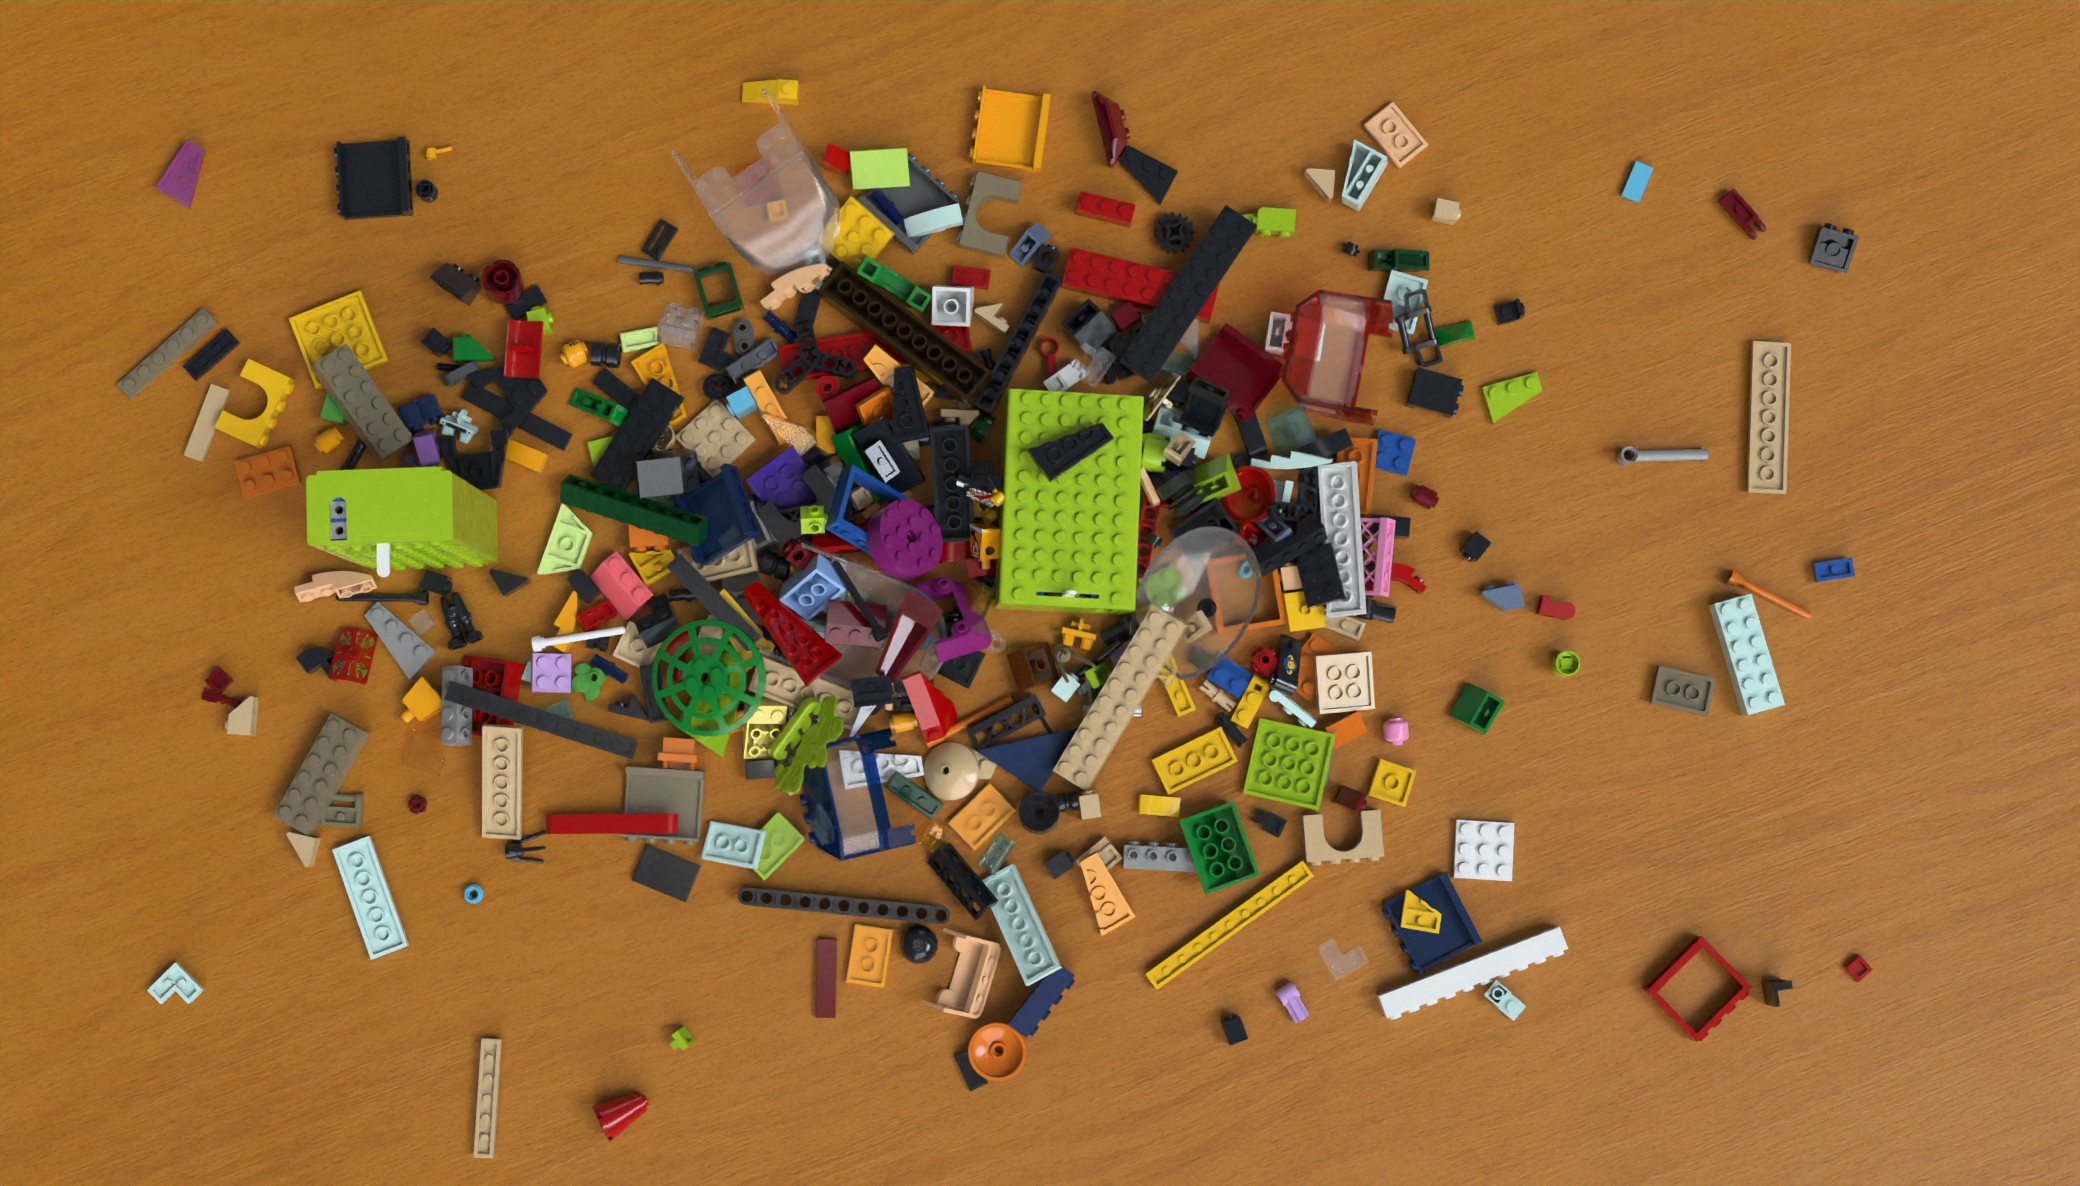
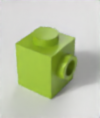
[526,306,554,335]

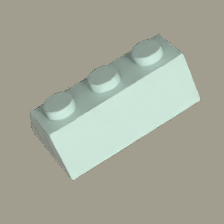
[1152,405,1211,459]

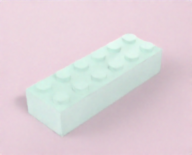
[1709,594,1785,716]

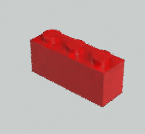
[1075,191,1136,228]

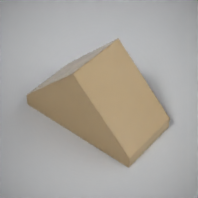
[1304,168,1335,203]
[1163,431,1196,466]
[286,832,321,867]

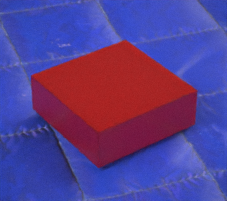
[1844,955,1873,982]

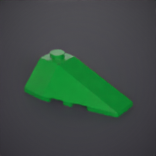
[831,422,885,502]

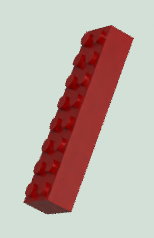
[1062,247,1219,323]

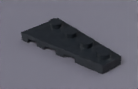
[892,365,930,445]
[1027,423,1114,482]

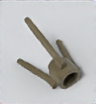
[1052,644,1095,683]

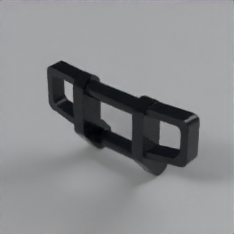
[1394,289,1443,367]

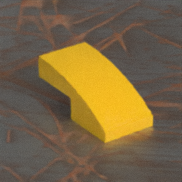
[1138,794,1181,817]

